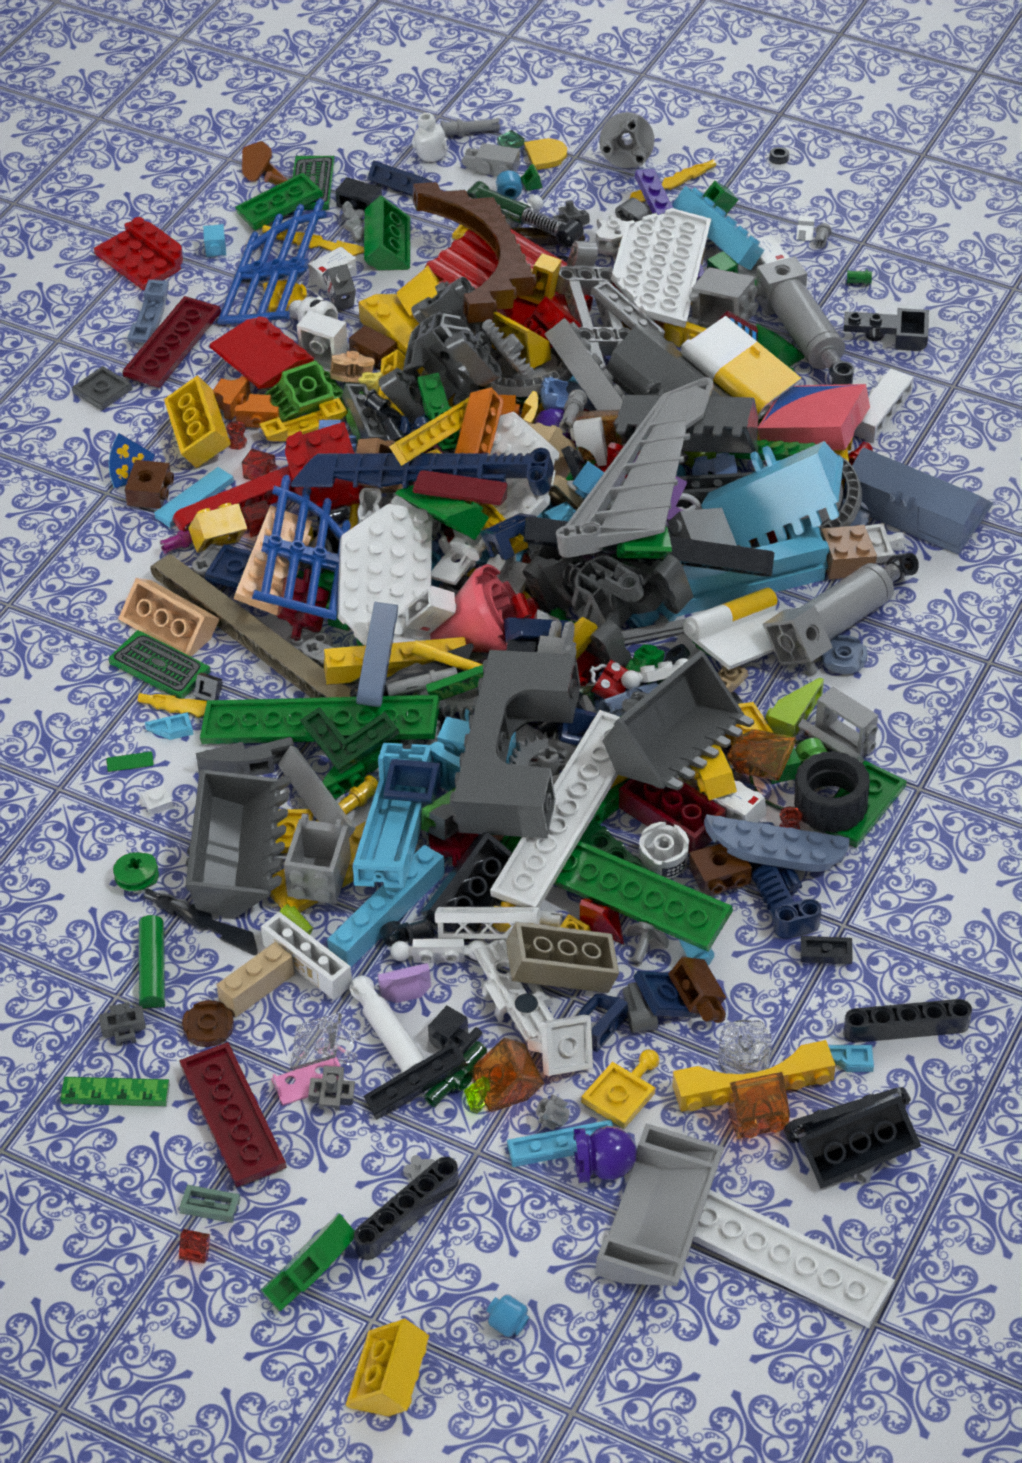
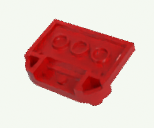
[94,217,183,291]
[285,422,365,510]

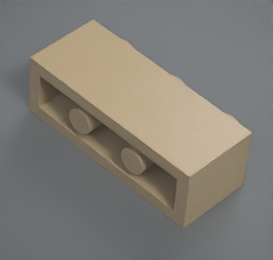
[216,941,295,1018]

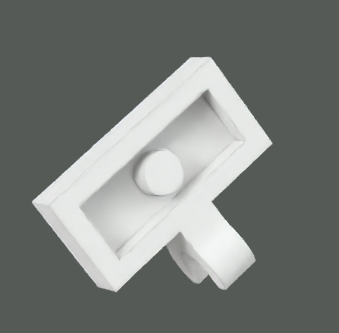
[865,523,905,563]

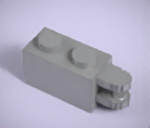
[461,143,520,176]
[537,620,576,655]

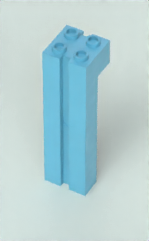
[675,518,829,617]
[353,743,432,888]

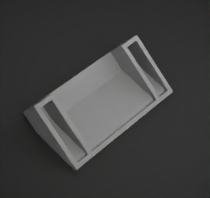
[595,1123,724,1286]

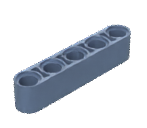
[357,602,398,707]

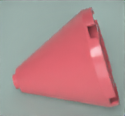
[430,564,516,653]

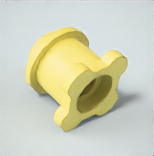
[358,372,382,395]

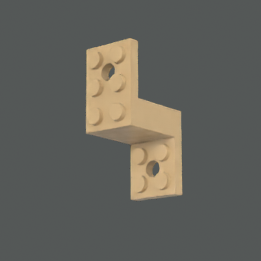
[524,420,583,509]

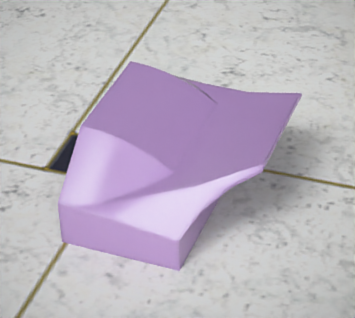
[378,963,431,1003]

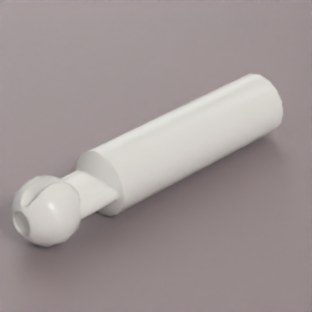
[349,975,425,1073]

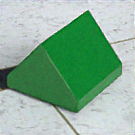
[521,164,543,191]

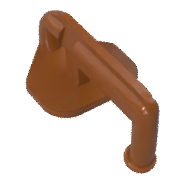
[242,141,288,185]

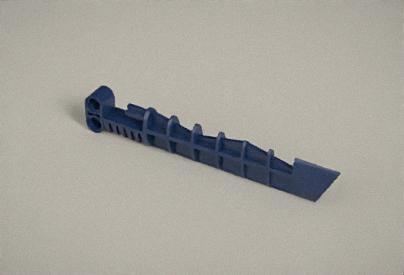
[291,447,554,496]
[722,744,822,939]

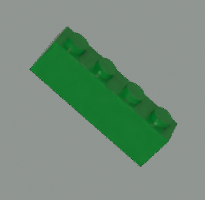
[364,195,411,271]
[395,484,489,540]

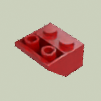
[524,296,581,348]

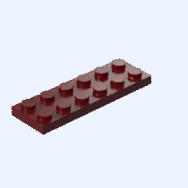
[122,296,221,388]
[179,1042,287,1188]

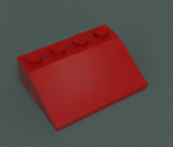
[209,316,314,389]

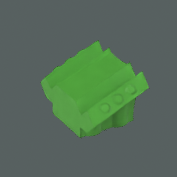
[264,360,343,422]

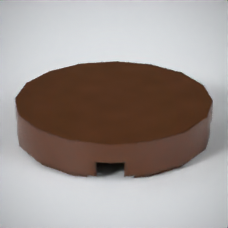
[182,1000,234,1047]

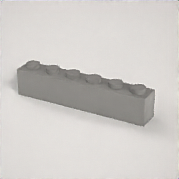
[545,318,625,434]

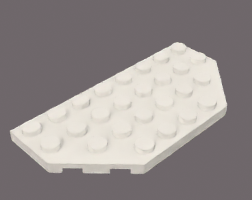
[611,208,711,328]
[442,412,559,519]
[337,504,432,645]

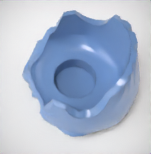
[540,377,569,410]

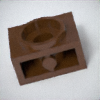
[125,460,174,509]
[689,843,752,896]

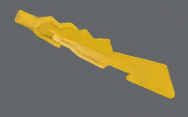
[629,159,716,202]
[262,225,364,256]
[137,693,207,718]

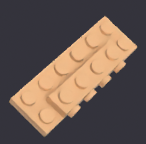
[233,505,312,615]

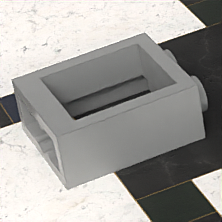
[815,687,878,758]

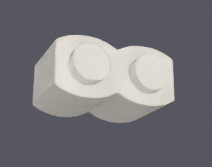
[358,488,382,524]

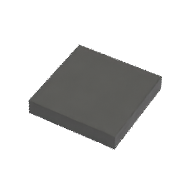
[72,366,133,411]

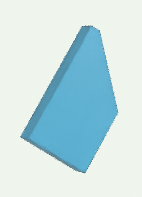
[145,712,194,740]
[828,1045,874,1072]

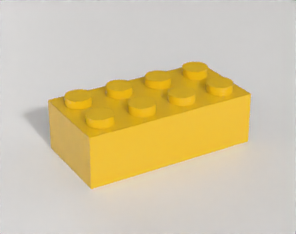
[164,375,231,468]

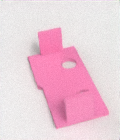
[271,1054,340,1106]

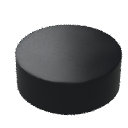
[769,147,789,165]

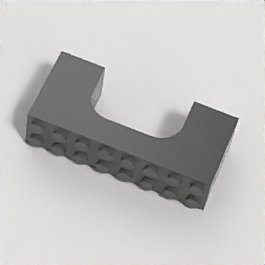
[450,650,581,838]

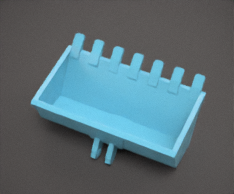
[701,441,843,548]

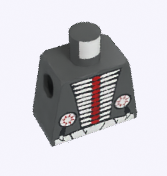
[322,264,356,311]

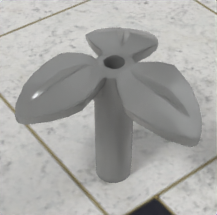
[627,921,669,965]

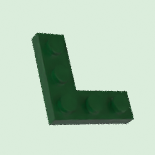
[300,707,400,774]

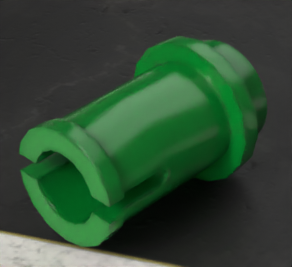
[847,269,872,285]

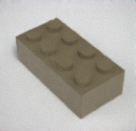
[506,922,619,993]

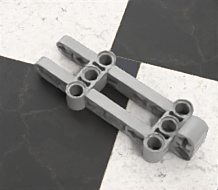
[555,241,631,370]

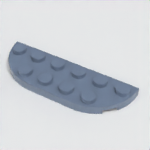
[704,814,849,872]

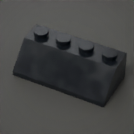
[420,832,512,942]
[798,1093,921,1189]

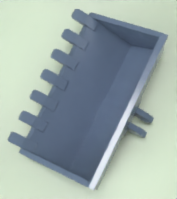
[843,447,994,554]

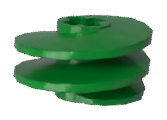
[113,852,159,891]

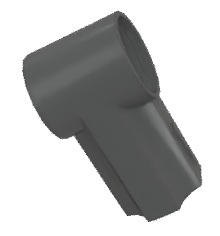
[622,982,658,1034]

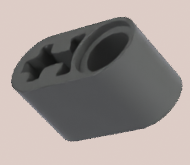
[615,198,652,222]

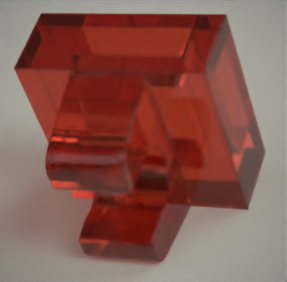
[178,1229,210,1264]

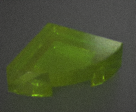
[464,1076,490,1114]

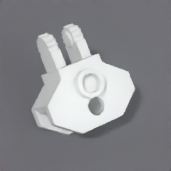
[596,215,627,255]

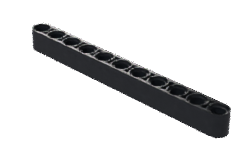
[523,517,775,577]

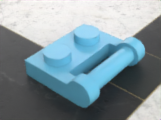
[431,742,461,792]

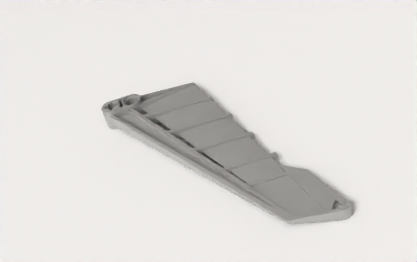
[556,377,714,557]

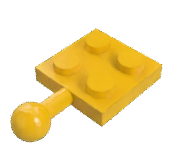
[581,1049,660,1129]

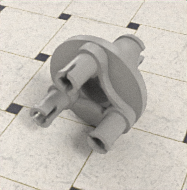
[599,112,655,168]

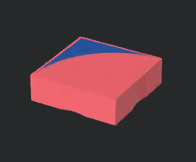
[758,384,870,450]

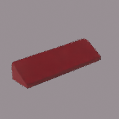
[413,470,508,506]

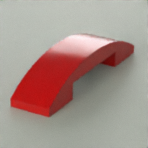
[510,593,541,619]

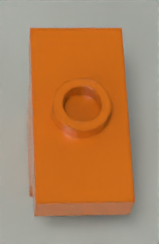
[213,376,251,420]
[235,394,280,428]

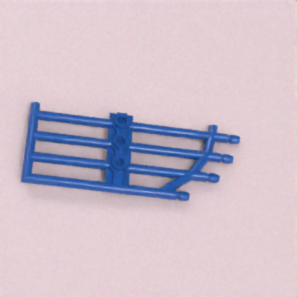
[217,199,327,325]
[252,475,351,620]

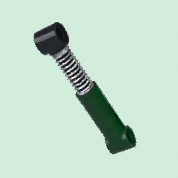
[466,181,584,248]

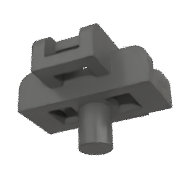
[553,200,590,225]
[99,1002,146,1046]
[308,1066,355,1111]

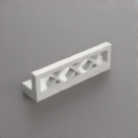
[435,907,540,939]

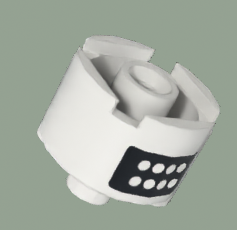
[638,822,689,879]

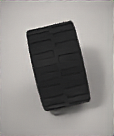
[794,751,870,833]

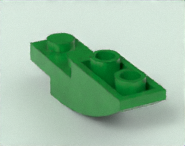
[417,373,460,451]
[322,740,401,799]
[260,1213,355,1311]

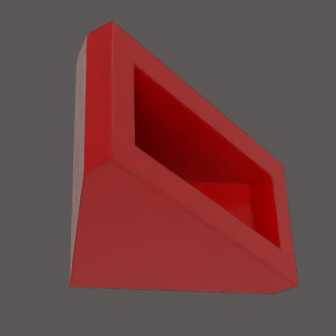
[579,898,624,945]

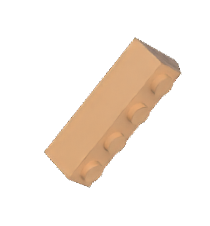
[118,578,220,656]

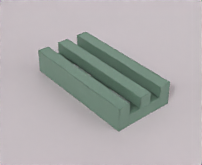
[179,1185,240,1223]

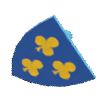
[109,433,155,488]

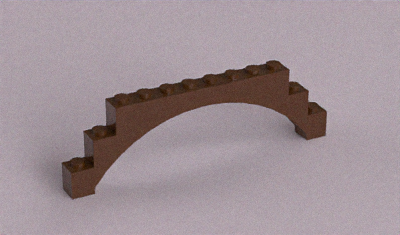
[413,182,536,323]

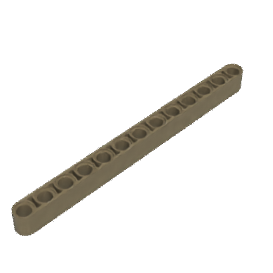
[150,554,351,698]

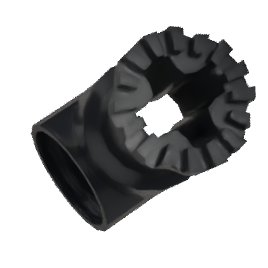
[362,389,402,426]
[380,916,434,946]

